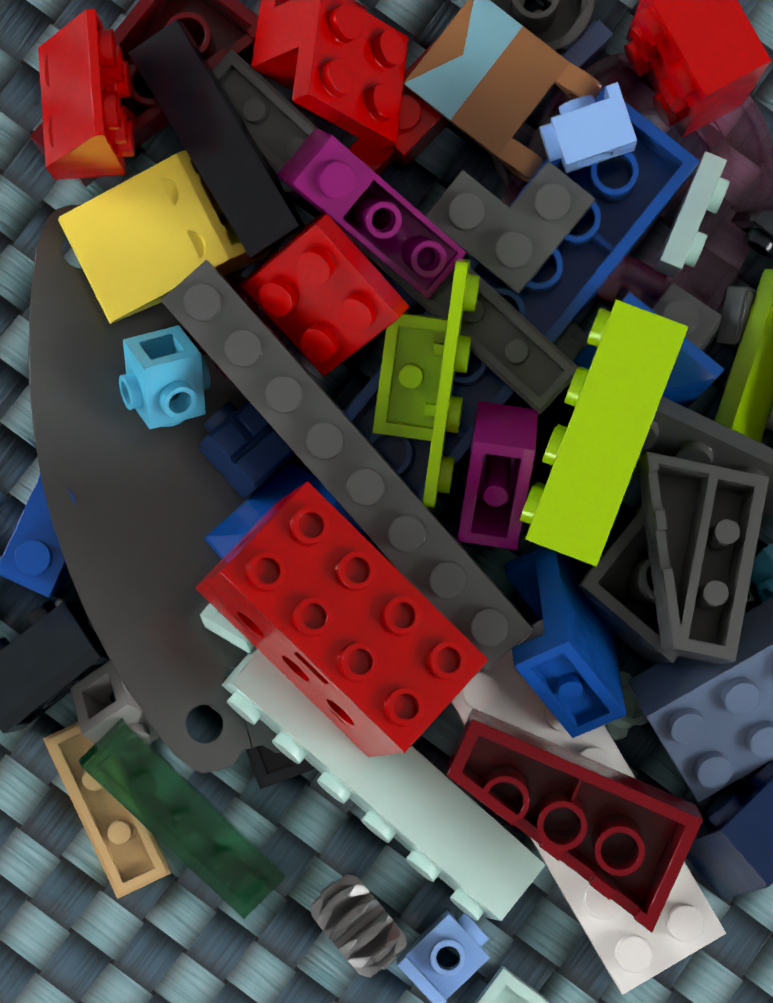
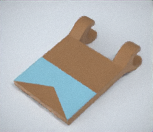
[403,0,602,183]

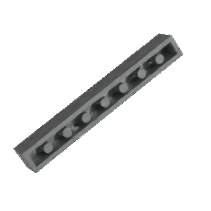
[161,260,534,671]

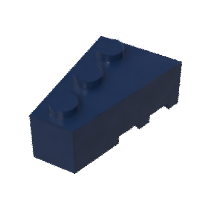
[686,760,773,900]

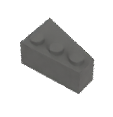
[636,452,769,665]

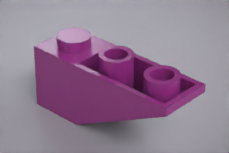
[277,128,467,299]

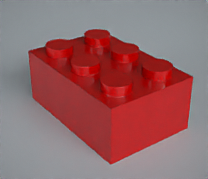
[624,0,772,138]

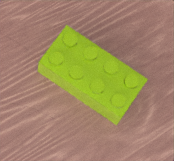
[520,300,689,567]

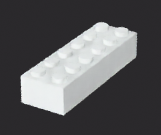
[451,620,726,995]

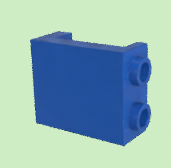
[504,546,626,738]

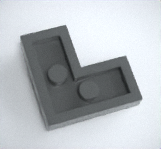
[425,161,595,295]

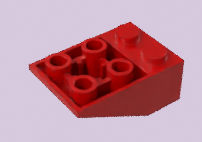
[38,9,135,180]

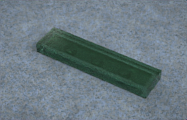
[79,718,286,919]

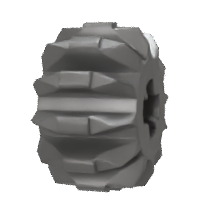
[311,874,407,978]

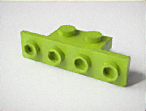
[372,258,480,508]

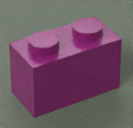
[457,401,538,550]

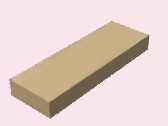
[43,721,173,899]

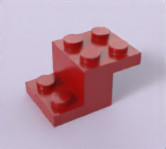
[251,0,409,149]
[240,213,409,377]

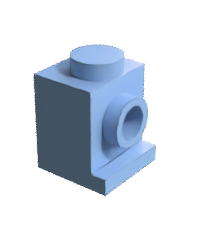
[539,82,637,174]
[397,909,490,1003]

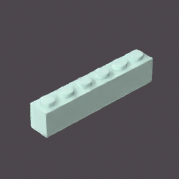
[221,648,546,921]

